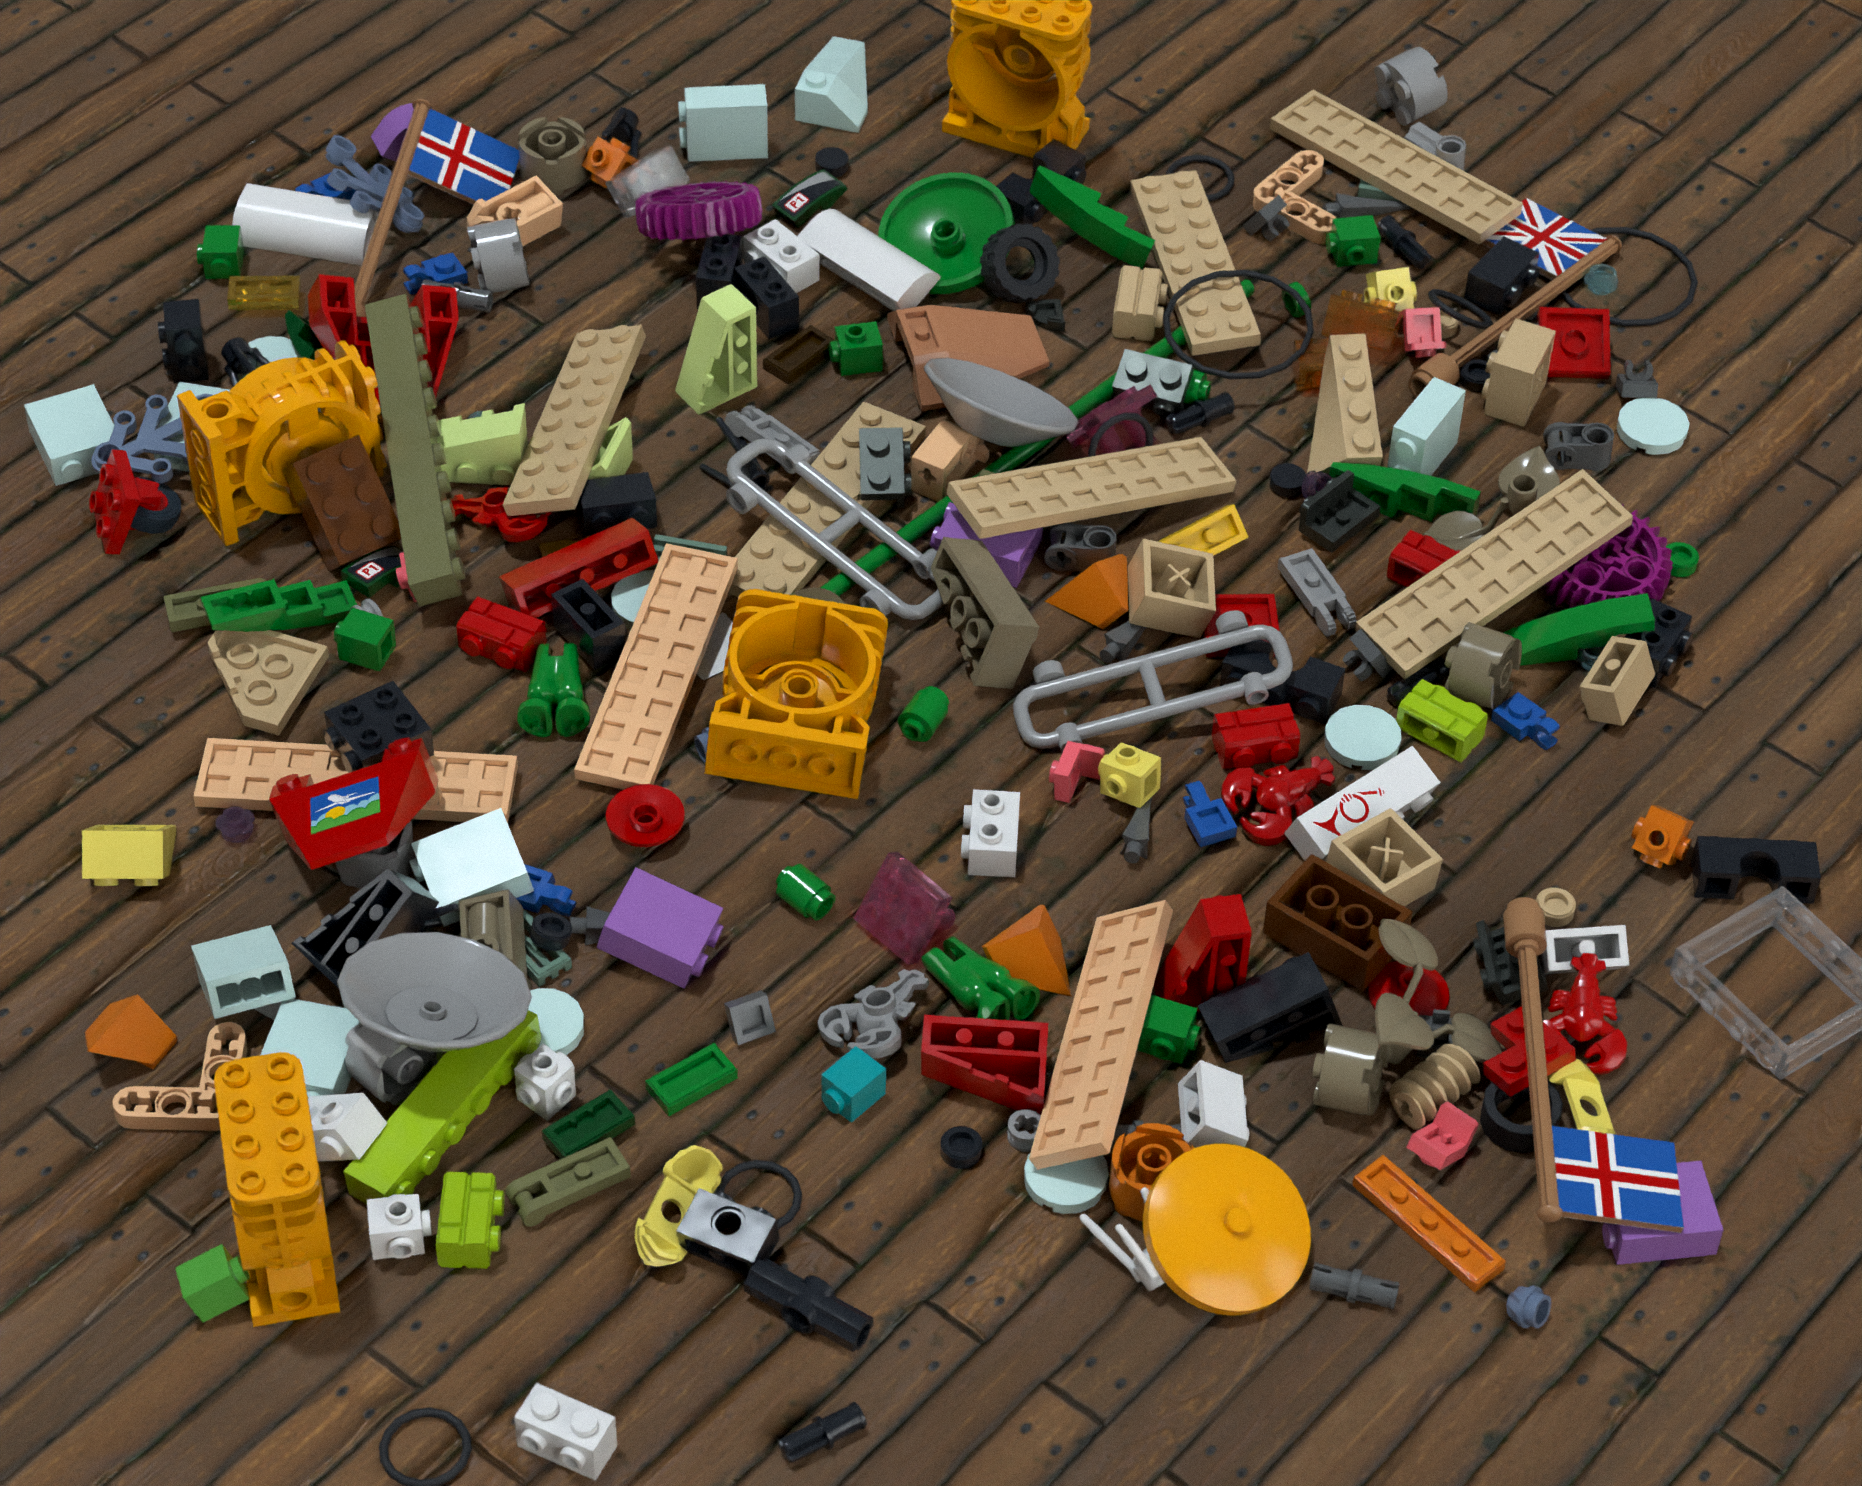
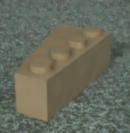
[931,537,1039,689]

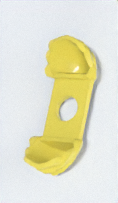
[1547,1058,1616,1135]
[635,1145,723,1267]

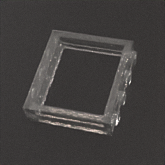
[1669,886,1862,1080]

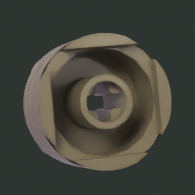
[518,117,588,196]
[1445,622,1522,709]
[1313,1023,1389,1116]

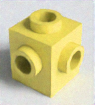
[1364,267,1417,321]
[1098,742,1161,808]

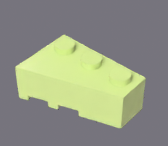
[675,284,757,415]
[436,403,528,485]

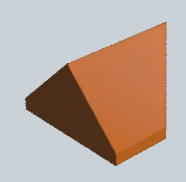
[1044,554,1128,630]
[982,905,1072,997]
[85,994,178,1069]

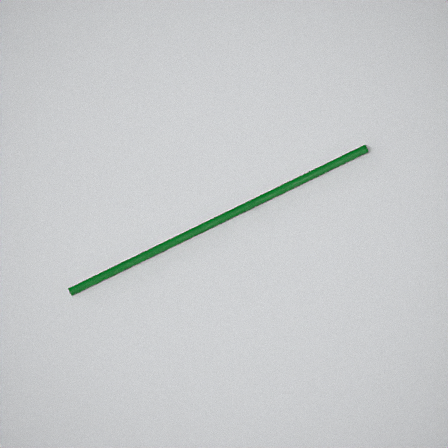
[820,279,1255,596]

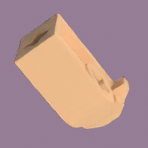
[466,176,563,246]
[911,420,989,502]

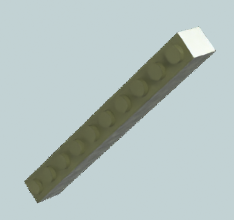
[365,294,466,607]

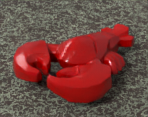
[450,487,552,542]
[1221,756,1335,846]
[1543,953,1627,1075]

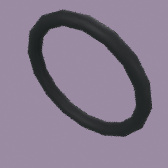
[1166,155,1235,202]
[1428,289,1493,329]
[1088,413,1153,457]
[716,1160,802,1230]
[379,1407,472,1486]

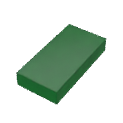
[645,1043,738,1117]

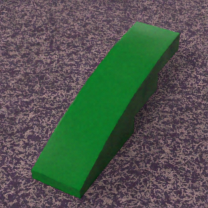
[1029,165,1155,270]
[1328,462,1481,522]
[201,579,357,632]
[1503,593,1655,666]

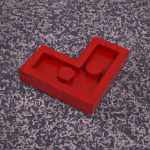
[1483,1006,1576,1097]

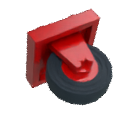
[89,449,181,555]

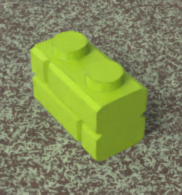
[1396,679,1488,763]
[436,1172,504,1269]

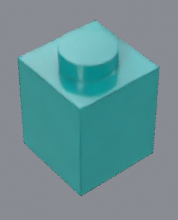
[821,1046,886,1123]

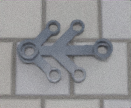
[326,135,424,233]
[91,394,213,483]

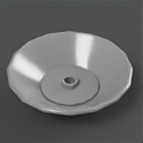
[924,358,1079,447]
[337,932,532,1052]

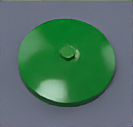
[878,172,1015,294]

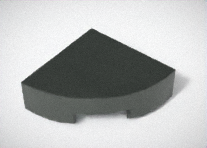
[1025,299,1065,331]

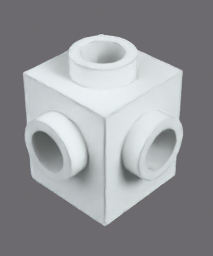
[514,1044,576,1121]
[367,1194,432,1260]

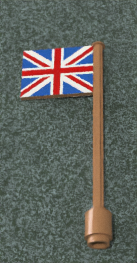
[1408,198,1622,398]

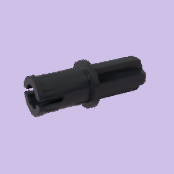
[1377,215,1431,269]
[1166,392,1235,434]
[779,1402,867,1463]

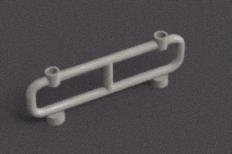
[726,438,944,620]
[1013,610,1293,753]

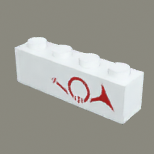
[1284,746,1440,862]

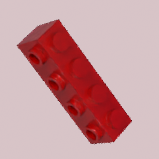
[499,518,659,618]

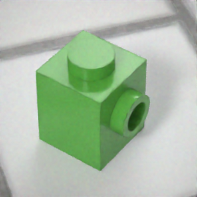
[175,1244,250,1323]

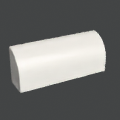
[232,183,379,266]
[797,209,941,311]

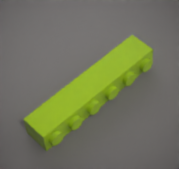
[344,1010,541,1204]

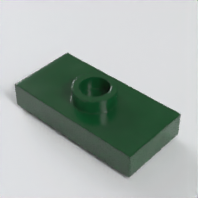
[541,1089,635,1160]

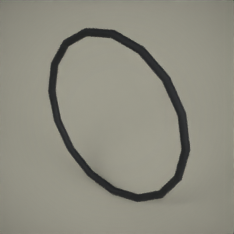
[1560,227,1698,326]
[1163,270,1314,380]

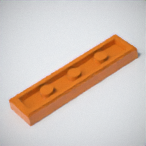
[1352,1155,1506,1293]

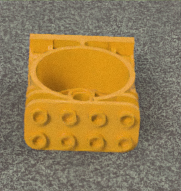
[942,0,1092,158]
[177,340,387,547]
[704,589,888,799]
[214,1052,341,1327]

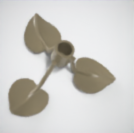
[1423,446,1573,587]
[1375,919,1503,1064]

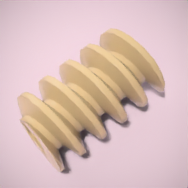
[1390,1044,1480,1130]

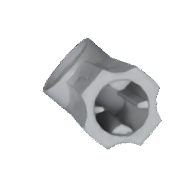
[1404,122,1466,171]

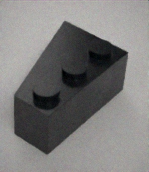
[291,868,440,988]
[1198,952,1343,1063]

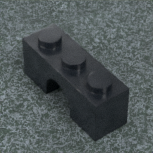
[996,139,1086,225]
[1220,640,1345,724]
[1691,836,1821,904]

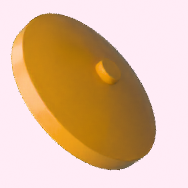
[1143,1144,1311,1316]

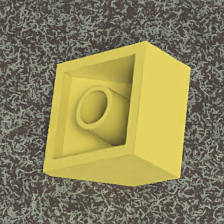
[82,825,176,886]

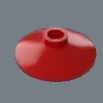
[606,784,685,847]
[1368,961,1449,1016]

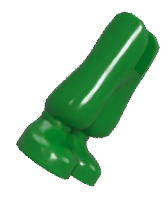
[517,643,590,737]
[921,936,1040,1020]

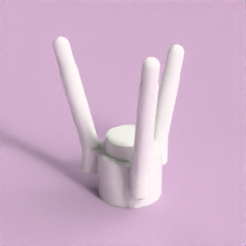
[1080,1187,1165,1291]

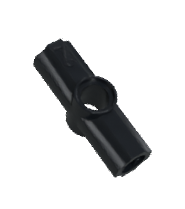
[744,1257,873,1352]

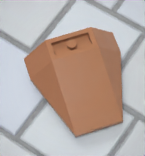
[887,305,1049,411]

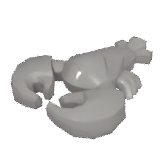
[817,969,929,1058]

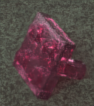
[1066,385,1158,454]
[853,852,955,965]

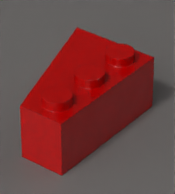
[1154,894,1252,1015]
[921,1015,1049,1115]

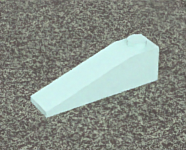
[795,36,868,133]

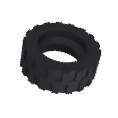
[980,223,1060,303]

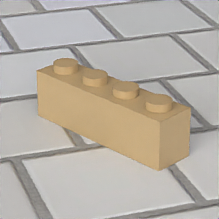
[1306,334,1383,482]

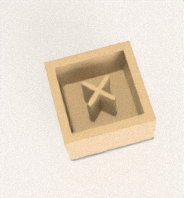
[1481,318,1556,427]
[1128,539,1216,638]
[1326,808,1443,906]

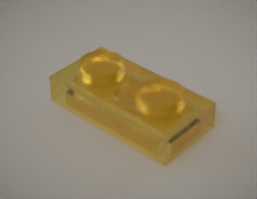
[227,275,301,310]

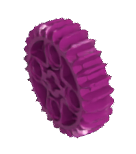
[635,181,762,241]
[1542,504,1673,609]

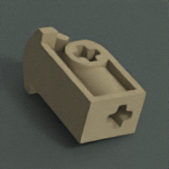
[459,889,532,990]

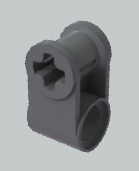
[1543,422,1614,471]
[1044,523,1116,572]

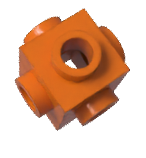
[582,137,643,192]
[1631,805,1694,869]

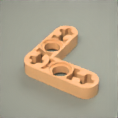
[1252,150,1336,245]
[113,1022,247,1131]

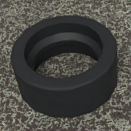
[1480,1081,1563,1153]

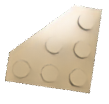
[208,630,329,735]

